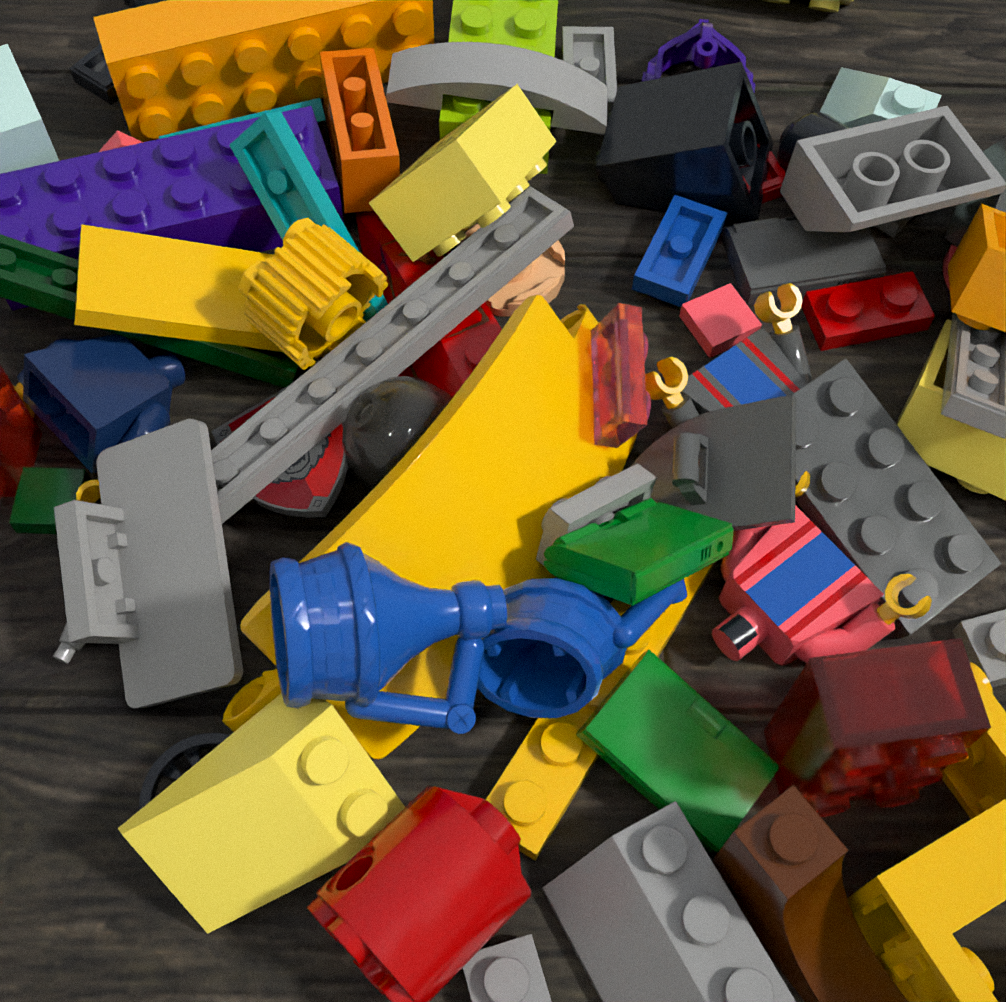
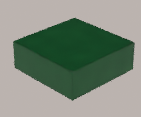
[9,467,91,534]

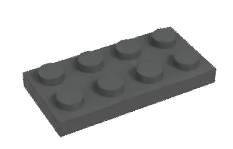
[792,358,1002,639]

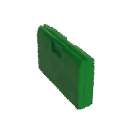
[543,498,734,606]
[576,649,779,854]

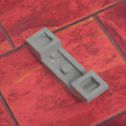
[386,42,608,134]

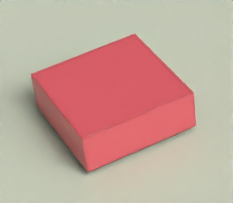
[679,283,762,358]

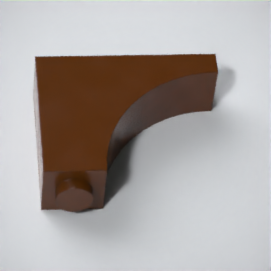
[712,785,909,1002]

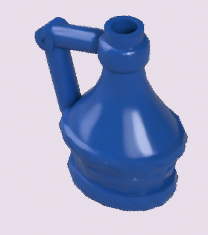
[270,542,507,734]
[477,578,687,718]

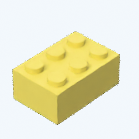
[369,84,557,262]

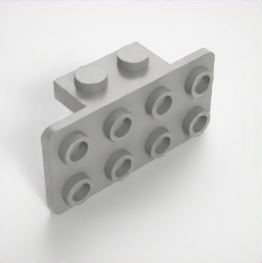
[54,419,243,708]

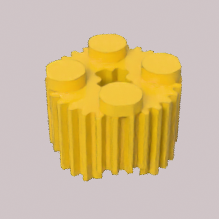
[238,218,388,370]

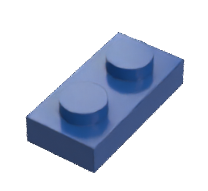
[632,195,727,307]

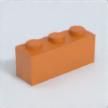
[320,48,400,213]

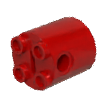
[306,785,532,1002]

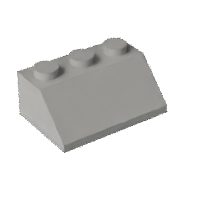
[780,106,1006,232]
[542,801,796,1002]

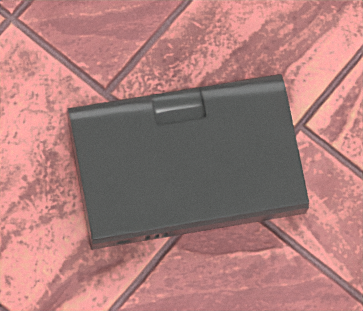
[722,216,886,307]

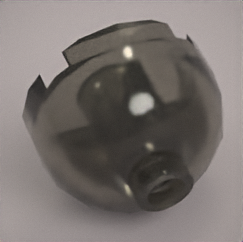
[342,376,453,492]

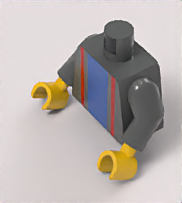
[640,283,813,429]

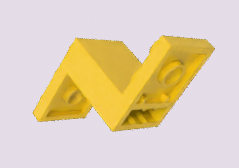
[847,645,1006,1002]

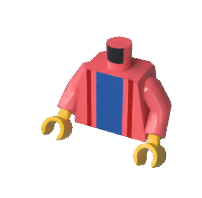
[712,471,932,666]

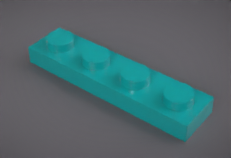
[229,111,388,322]

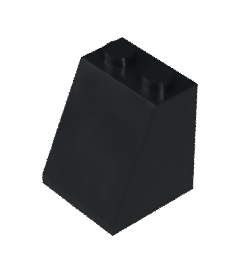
[595,62,774,224]

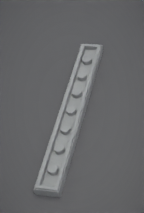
[211,186,574,524]

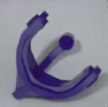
[642,19,755,93]

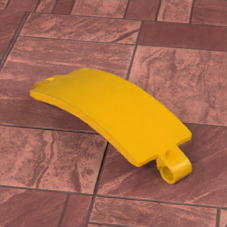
[222,295,638,760]

